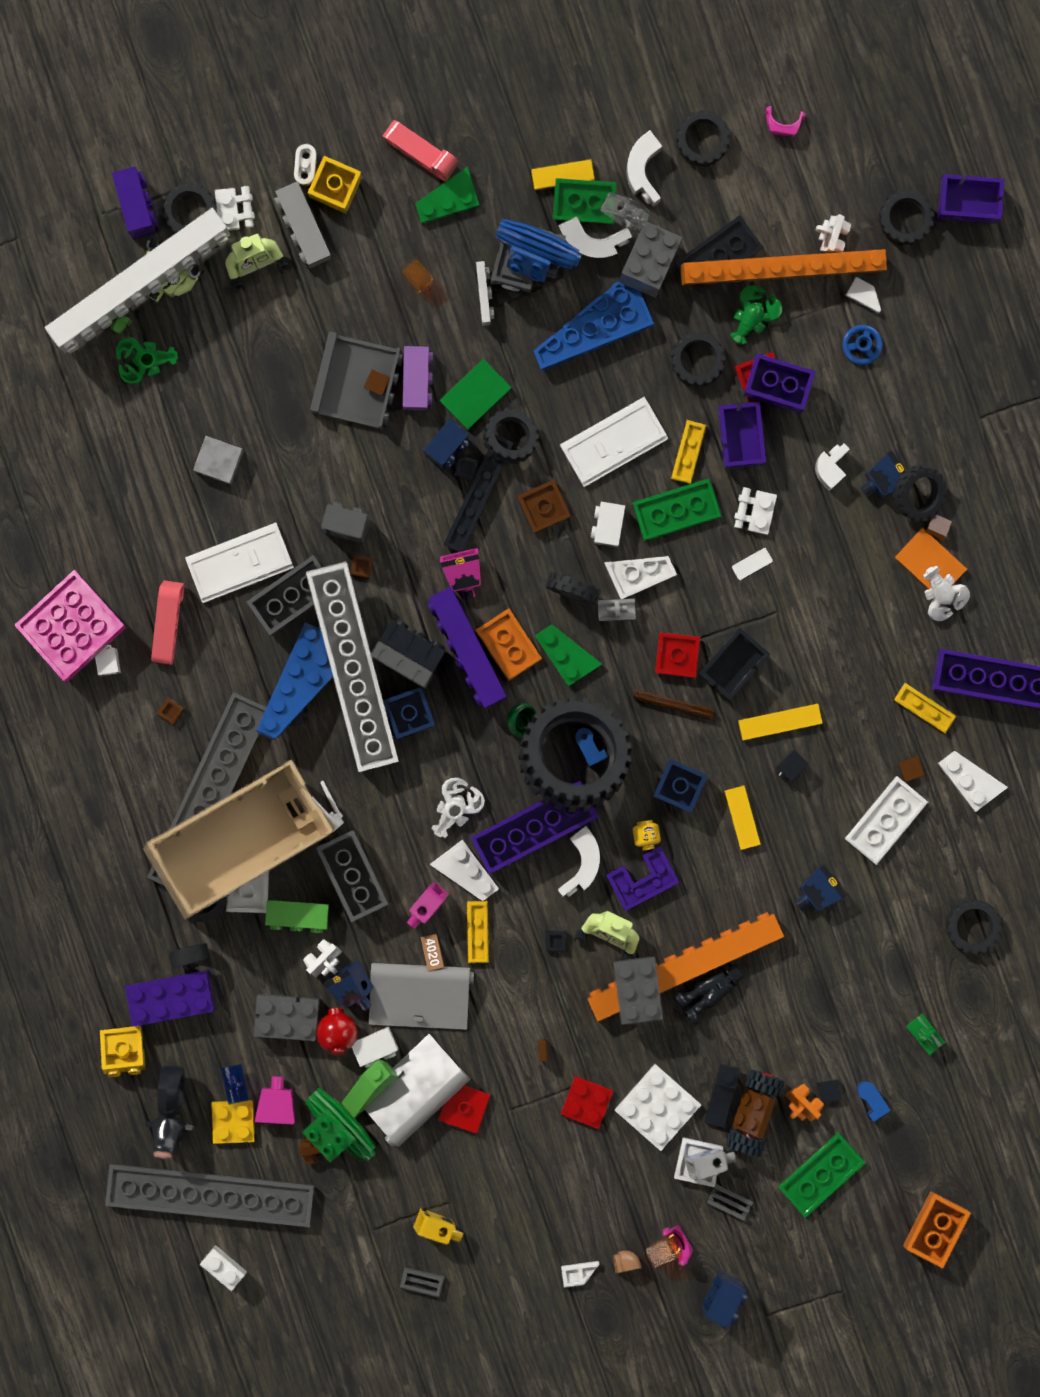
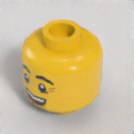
[633,820,661,850]

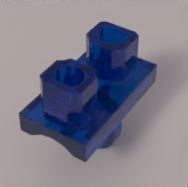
[221,1064,249,1105]

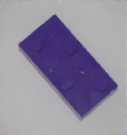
[125,970,216,1027]

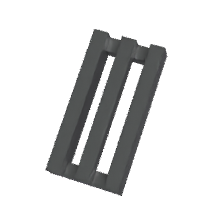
[707,1184,753,1221]
[400,1267,444,1297]

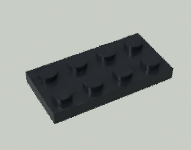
[674,215,764,296]

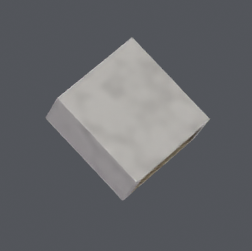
[193,436,243,485]

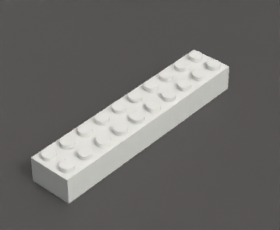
[44,208,231,354]
[306,562,399,772]

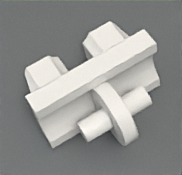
[816,214,851,253]
[303,940,342,977]

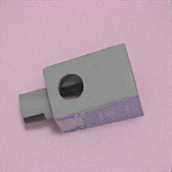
[684,1148,736,1180]

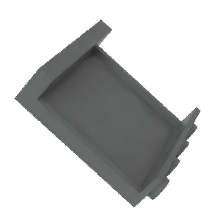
[310,331,404,429]

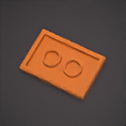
[894,528,967,590]
[475,608,542,682]

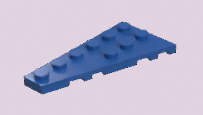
[533,281,654,371]
[256,622,334,740]

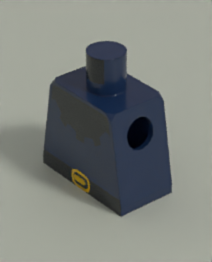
[861,450,905,498]
[794,864,847,911]
[323,960,373,1012]

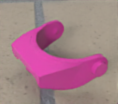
[765,106,805,137]
[662,1225,693,1266]

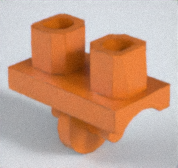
[785,1084,824,1122]

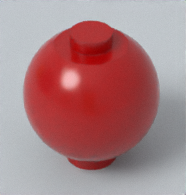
[316,1008,357,1056]

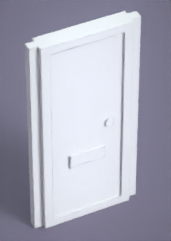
[560,397,668,487]
[185,523,294,603]

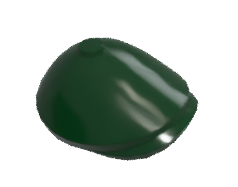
[507,703,537,740]

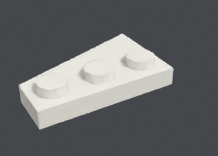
[604,556,677,599]
[938,751,1008,812]
[430,840,499,901]

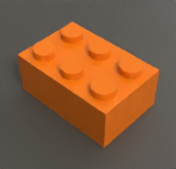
[903,1191,971,1268]

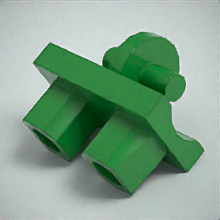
[906,1013,945,1055]

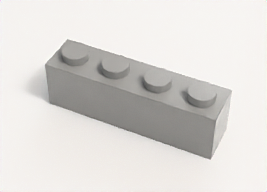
[274,181,332,268]

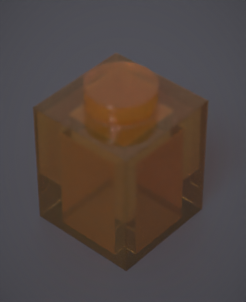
[401,258,433,293]
[646,1234,682,1268]

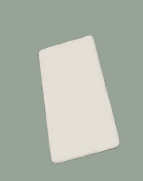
[732,548,773,580]

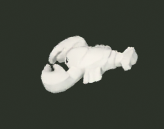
[923,566,970,621]
[432,778,485,838]

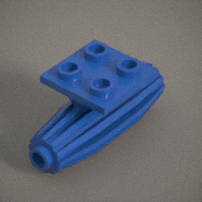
[495,218,582,283]

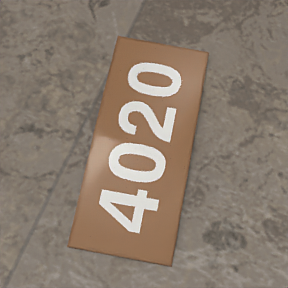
[421,934,444,971]

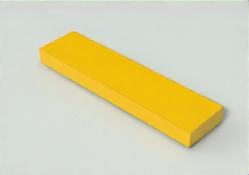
[738,704,822,740]

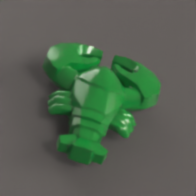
[730,285,783,345]
[116,337,178,384]

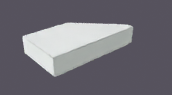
[846,277,881,313]
[561,1261,599,1288]

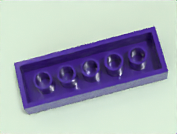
[427,587,507,709]
[931,649,1040,709]
[470,781,598,874]

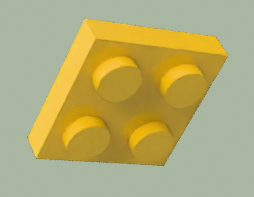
[212,1100,255,1144]

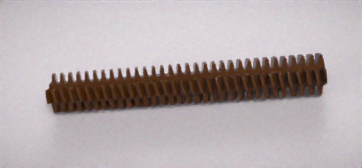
[633,689,714,720]

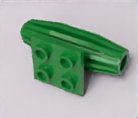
[302,1087,376,1162]

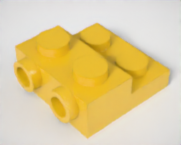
[100,1026,146,1077]

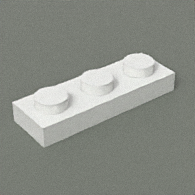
[476,261,494,326]

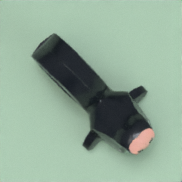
[145,1066,196,1159]

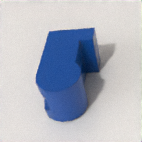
[575,728,608,767]
[857,1081,891,1122]

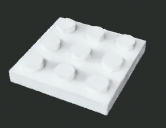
[614,1064,701,1151]

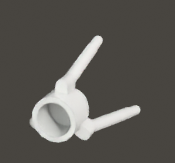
[303,781,344,832]

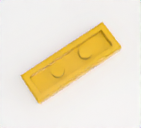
[531,159,594,190]
[671,420,707,484]
[894,683,956,733]
[724,786,761,850]
[467,901,489,963]

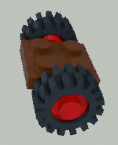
[726,1069,786,1158]

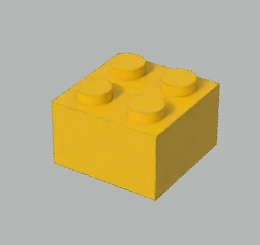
[308,156,362,214]

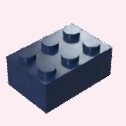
[701,1270,747,1328]

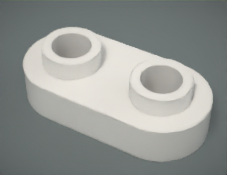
[294,144,316,186]

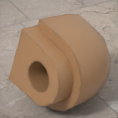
[613,1251,642,1273]

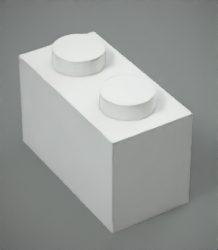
[591,502,625,548]
[352,1027,399,1068]
[200,1245,247,1291]

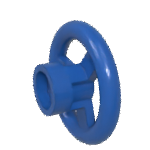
[842,325,883,365]

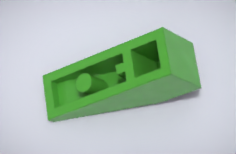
[342,1060,399,1118]

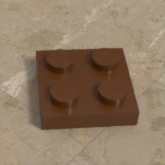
[517,480,571,533]

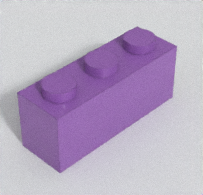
[403,346,433,410]

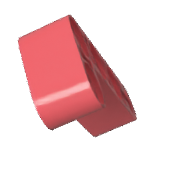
[382,120,458,182]
[151,580,185,665]

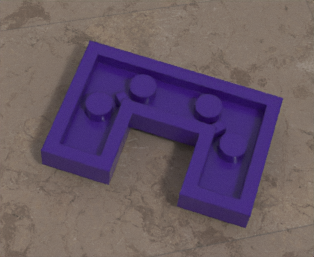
[606,846,680,911]

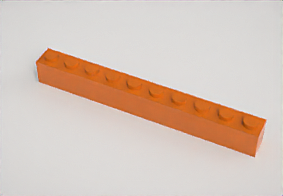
[681,249,887,285]
[587,912,784,1022]

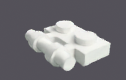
[215,186,255,231]
[734,487,777,535]

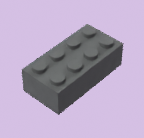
[247,555,322,637]
[316,830,389,922]

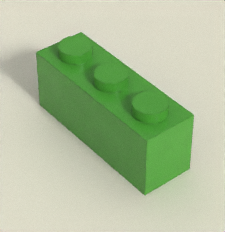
[265,900,330,933]

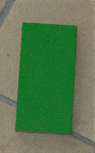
[632,478,722,541]
[777,1132,866,1218]

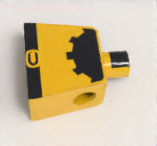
[413,1208,464,1244]

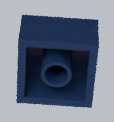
[423,419,469,470]
[383,687,436,740]
[653,759,708,813]

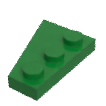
[415,167,479,224]
[535,624,602,687]

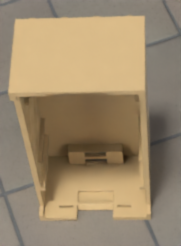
[143,760,333,920]

